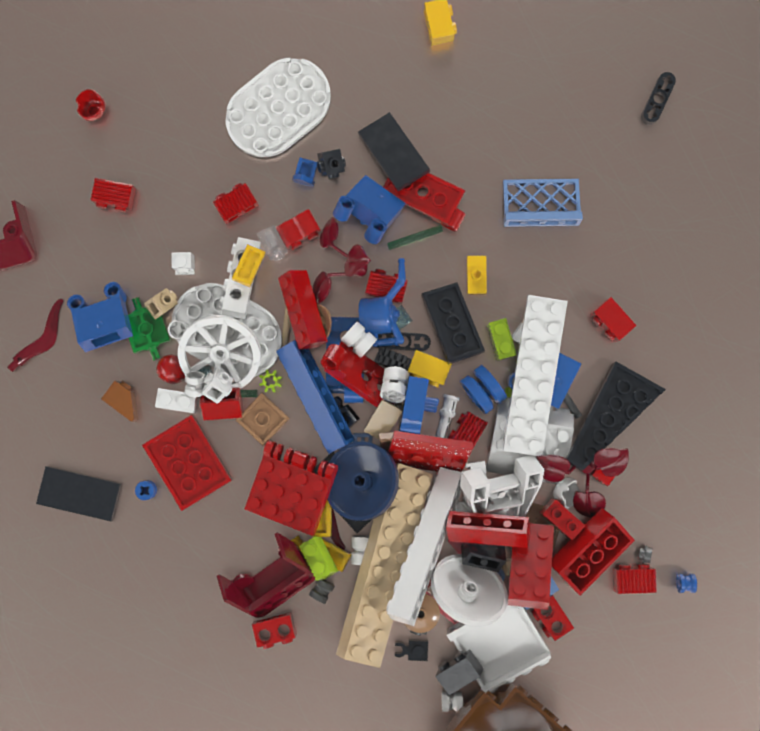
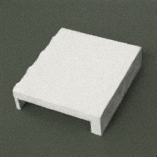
[447,605,551,693]

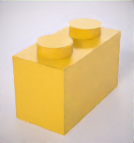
[424,0,457,46]
[408,350,452,388]

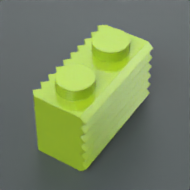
[486,318,517,361]
[299,536,338,581]

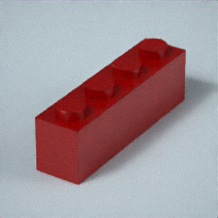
[278,270,328,350]
[446,511,530,548]

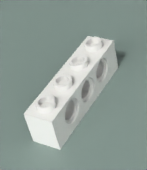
[219,237,261,319]

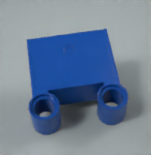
[333,175,406,244]
[67,282,133,352]
[507,353,581,409]
[399,376,439,434]

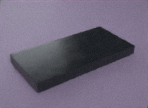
[358,112,430,191]
[421,282,485,365]
[36,466,122,522]

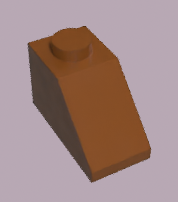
[101,380,138,422]

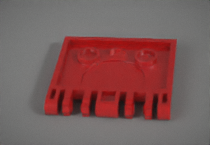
[244,440,338,536]

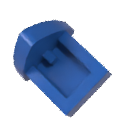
[292,157,317,186]

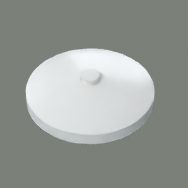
[431,554,508,627]

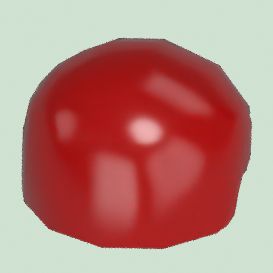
[76,89,106,121]
[156,354,185,384]

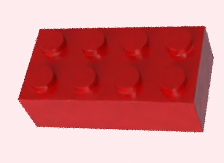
[552,508,635,596]
[507,523,554,610]

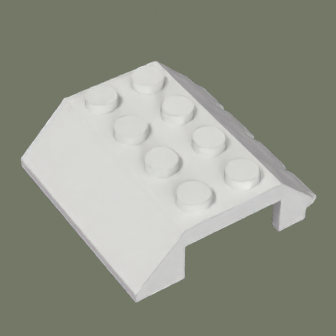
[486,397,574,484]

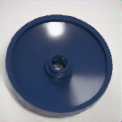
[324,441,399,521]

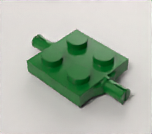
[128,297,171,361]

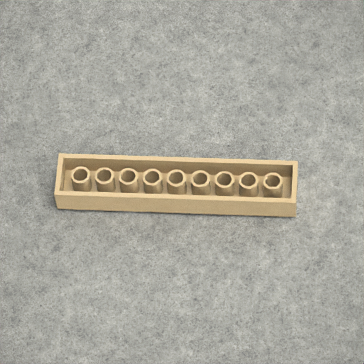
[336,463,433,668]

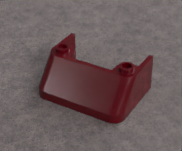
[0,200,37,271]
[216,532,315,618]

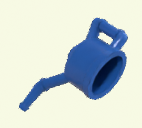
[358,258,406,348]

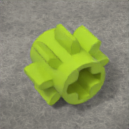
[259,370,282,393]

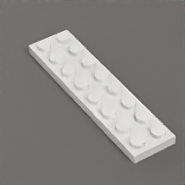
[503,295,568,456]

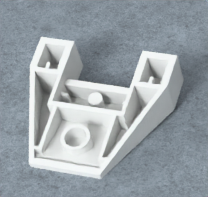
[460,455,544,517]

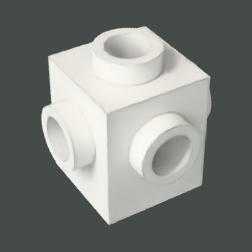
[201,368,233,404]

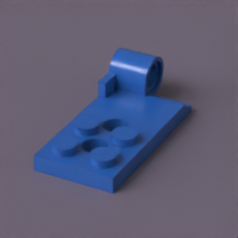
[326,317,364,403]

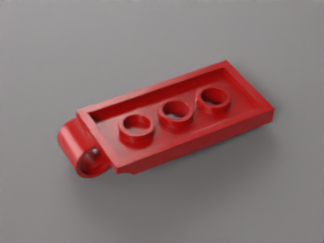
[383,173,466,232]
[320,341,395,407]

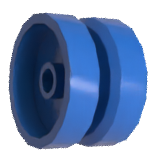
[460,365,507,414]

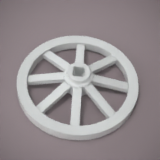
[178,315,261,389]

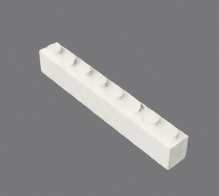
[387,467,462,626]

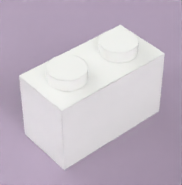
[155,388,200,413]

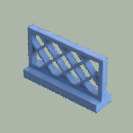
[503,179,583,227]

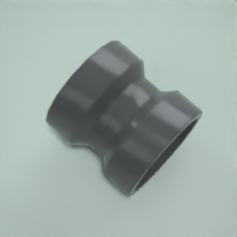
[309,579,335,604]

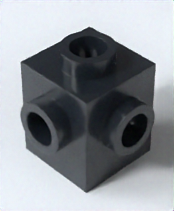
[317,149,346,179]

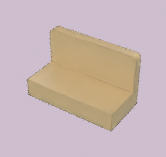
[364,399,404,440]

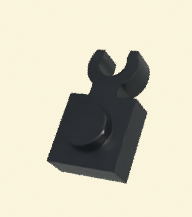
[334,396,360,429]
[395,639,428,661]

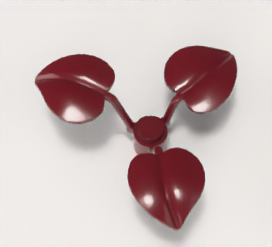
[313,217,371,304]
[536,448,629,517]

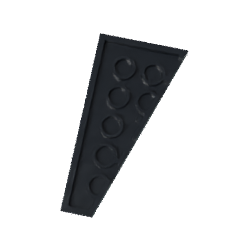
[566,361,666,471]

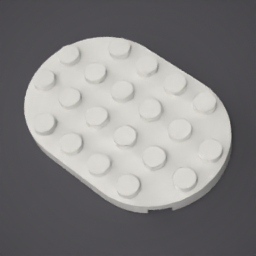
[225,57,331,157]
[172,283,282,378]

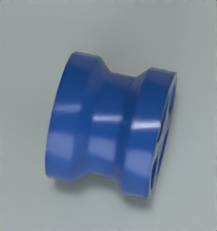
[135,480,157,500]
[676,574,697,593]

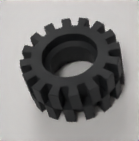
[374,347,412,371]

